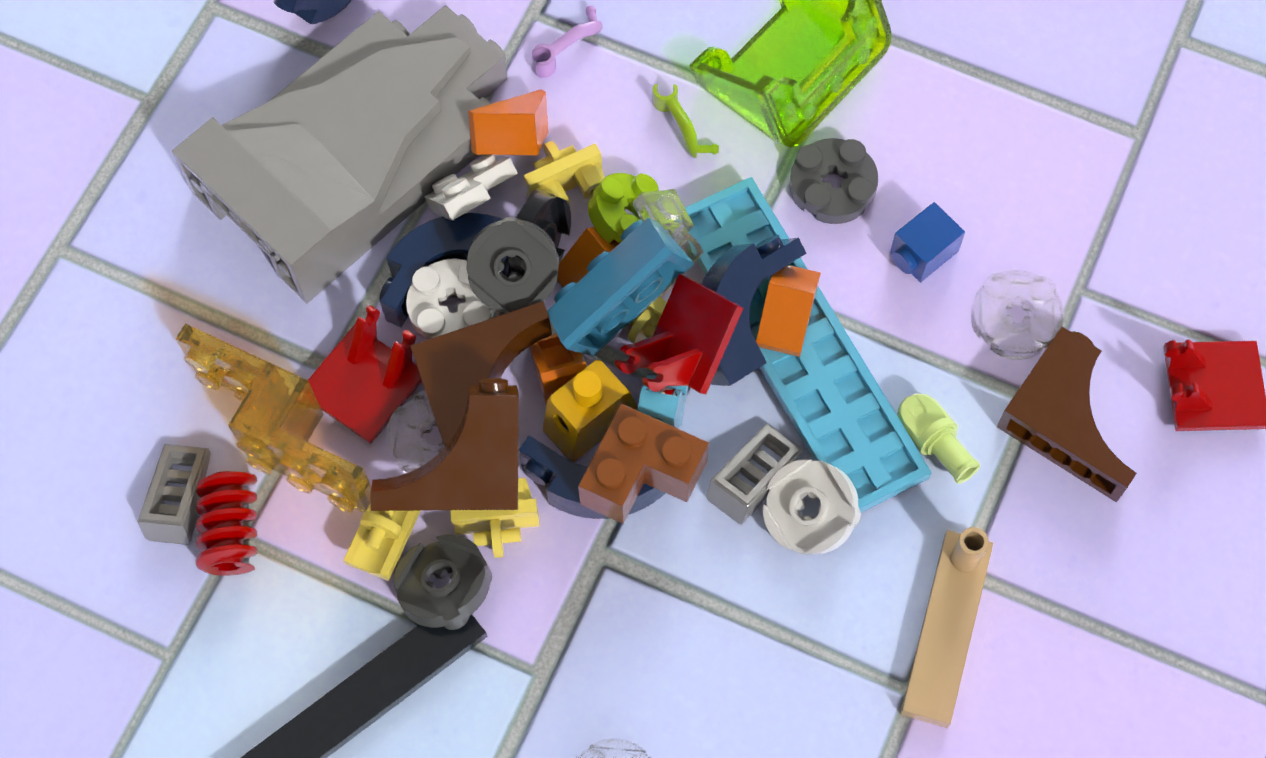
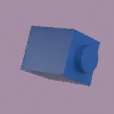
[890,202,965,283]

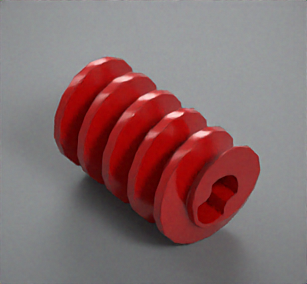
[195,471,258,576]

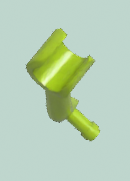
[652,84,719,158]

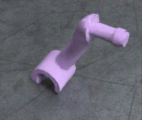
[532,5,603,78]

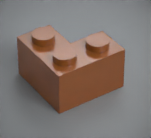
[578,403,709,524]

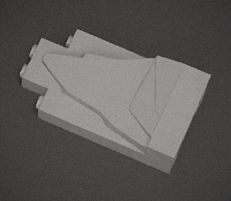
[172,5,508,304]

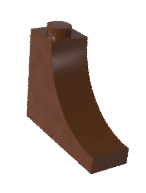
[410,301,552,447]
[996,326,1137,503]
[370,378,519,511]

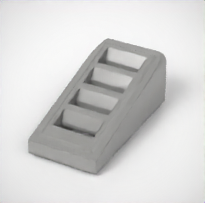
[706,423,803,524]
[137,444,211,545]

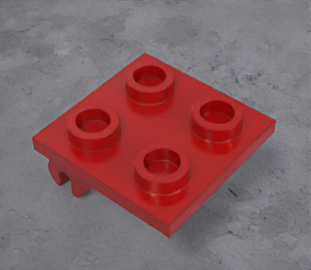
[615,274,744,395]
[298,305,422,444]
[1163,340,1266,431]

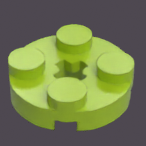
[588,173,677,244]

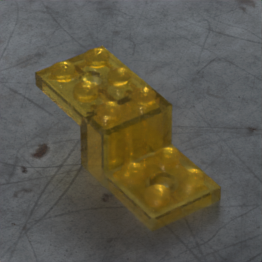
[175,324,371,513]

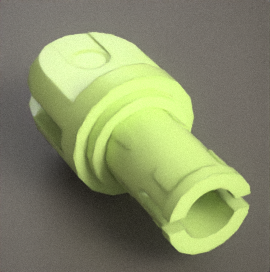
[897,393,980,484]

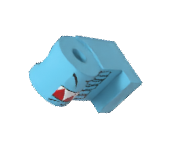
[637,374,688,428]

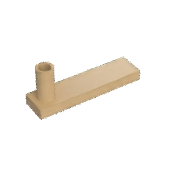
[900,527,994,728]

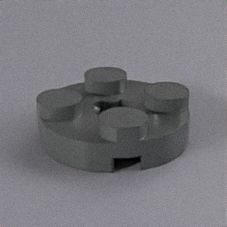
[790,138,878,224]
[466,217,559,312]
[393,535,492,630]

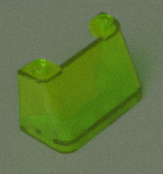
[689,0,892,148]

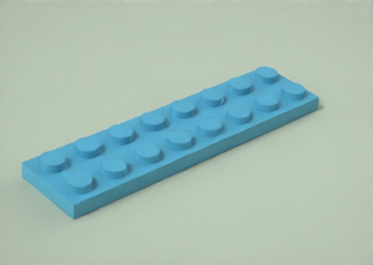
[674,177,932,513]

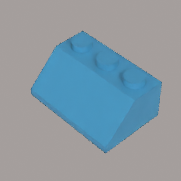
[547,218,695,356]

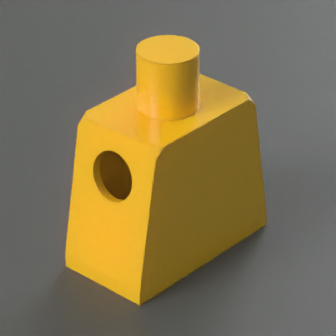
[543,359,638,462]

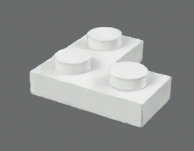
[424,154,518,221]

